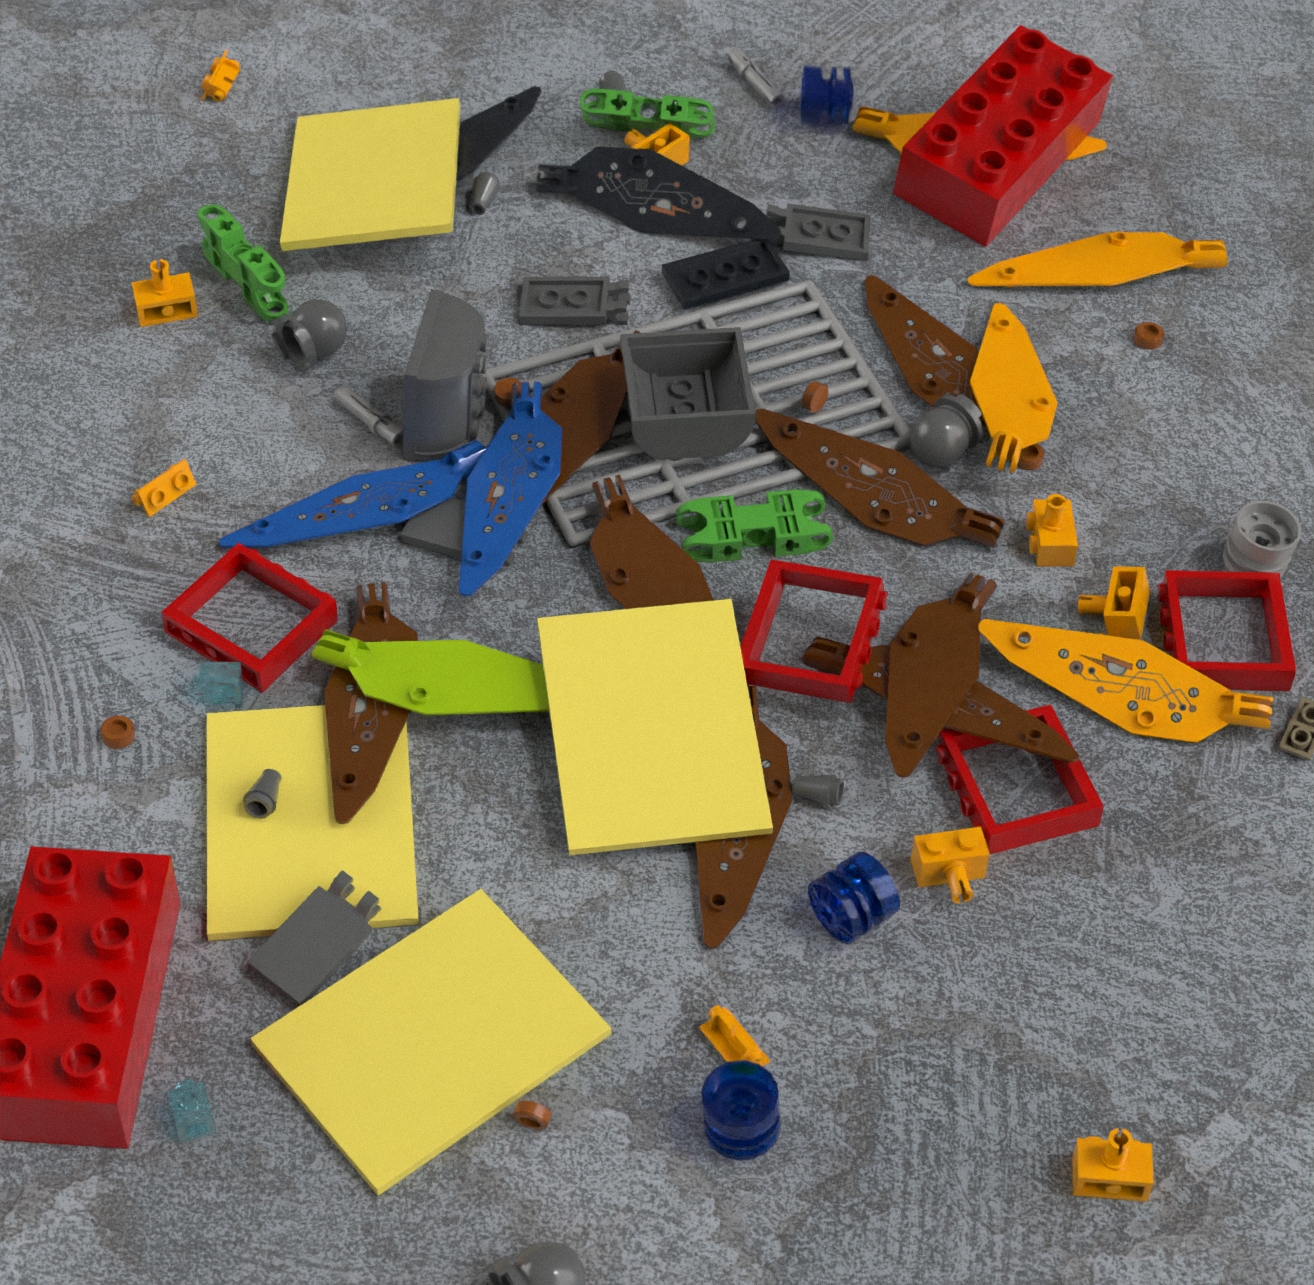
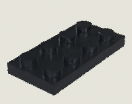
[662,239,790,310]

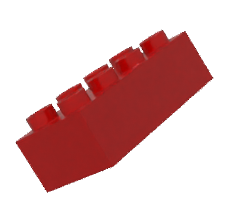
[892,24,1114,247]
[0,846,181,1149]

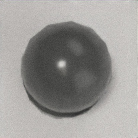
[271,299,348,372]
[910,392,987,468]
[488,1241,586,1285]

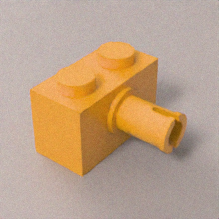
[624,123,690,165]
[131,259,198,327]
[1026,494,1078,567]
[1078,566,1150,640]
[910,827,990,904]
[1072,1128,1154,1202]

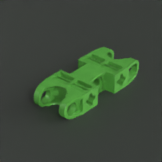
[580,89,715,138]
[197,204,289,322]
[675,490,833,562]

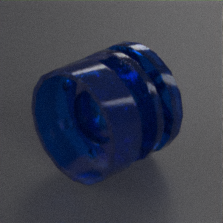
[801,66,854,125]
[807,851,900,944]
[701,1060,781,1161]

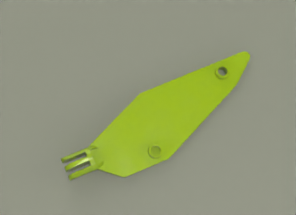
[311,629,549,715]

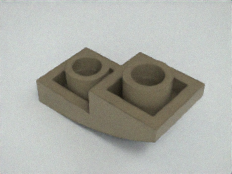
[1278,696,1314,761]

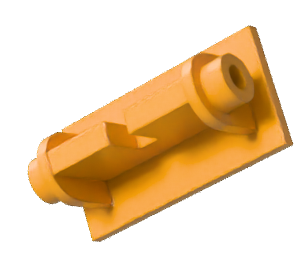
[200,49,240,102]
[131,459,197,517]
[699,1005,770,1080]

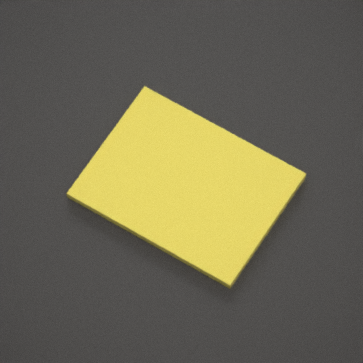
[280,98,461,251]
[537,599,773,855]
[207,705,419,941]
[250,889,611,1196]

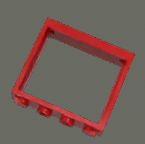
[161,542,338,693]
[740,559,888,703]
[1157,570,1296,691]
[935,704,1104,854]

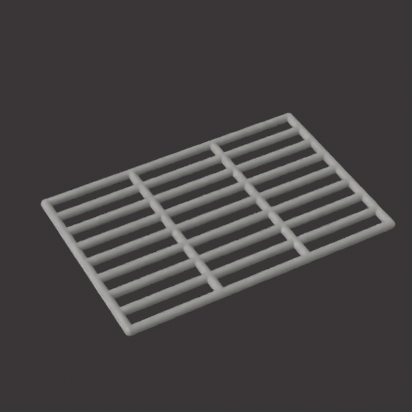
[483,280,910,546]

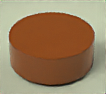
[1133,322,1164,349]
[494,378,522,407]
[802,381,828,413]
[1017,443,1044,470]
[100,715,135,749]
[513,1100,552,1130]

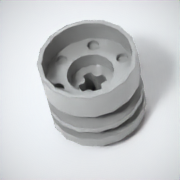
[1222,501,1302,578]

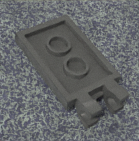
[767,203,871,261]
[518,276,631,325]
[400,498,528,566]
[247,870,381,1007]

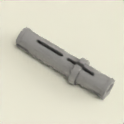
[727,48,785,109]
[334,385,403,448]

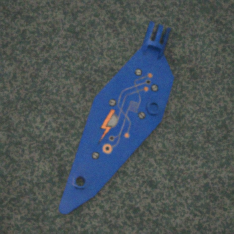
[459,381,562,596]
[220,440,487,548]

